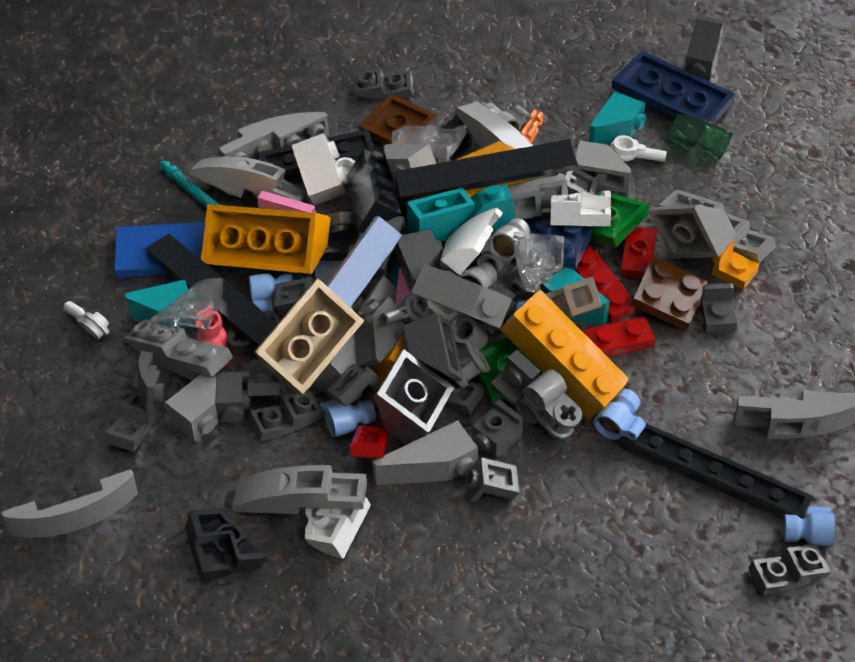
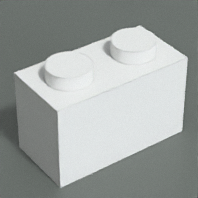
[291,133,348,205]

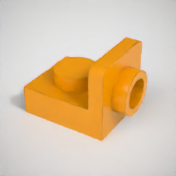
[711,240,759,290]

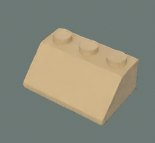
[254,278,364,394]

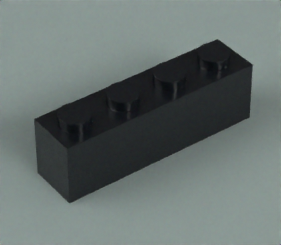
[347,148,401,232]

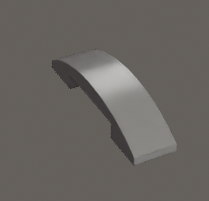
[486,277,603,344]
[2,469,138,538]

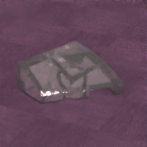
[393,125,466,159]
[514,232,564,293]
[149,278,223,333]

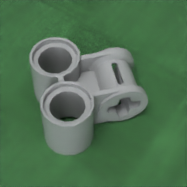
[451,316,490,388]
[516,369,582,439]

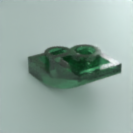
[666,114,733,160]

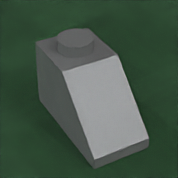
[575,141,631,194]
[384,143,436,186]
[165,373,218,442]

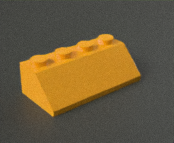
[201,204,331,274]
[500,290,629,420]

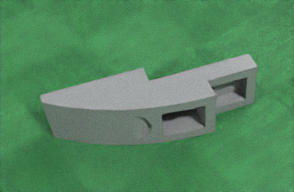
[219,112,329,160]
[189,156,308,203]
[124,319,233,380]
[734,390,855,438]
[232,465,367,514]

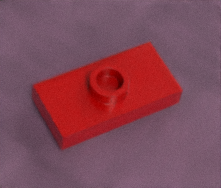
[620,227,657,279]
[350,425,389,458]

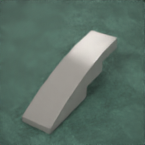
[455,101,552,182]
[508,174,568,219]
[659,189,776,263]

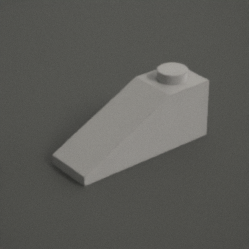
[411,263,512,329]
[372,420,478,485]

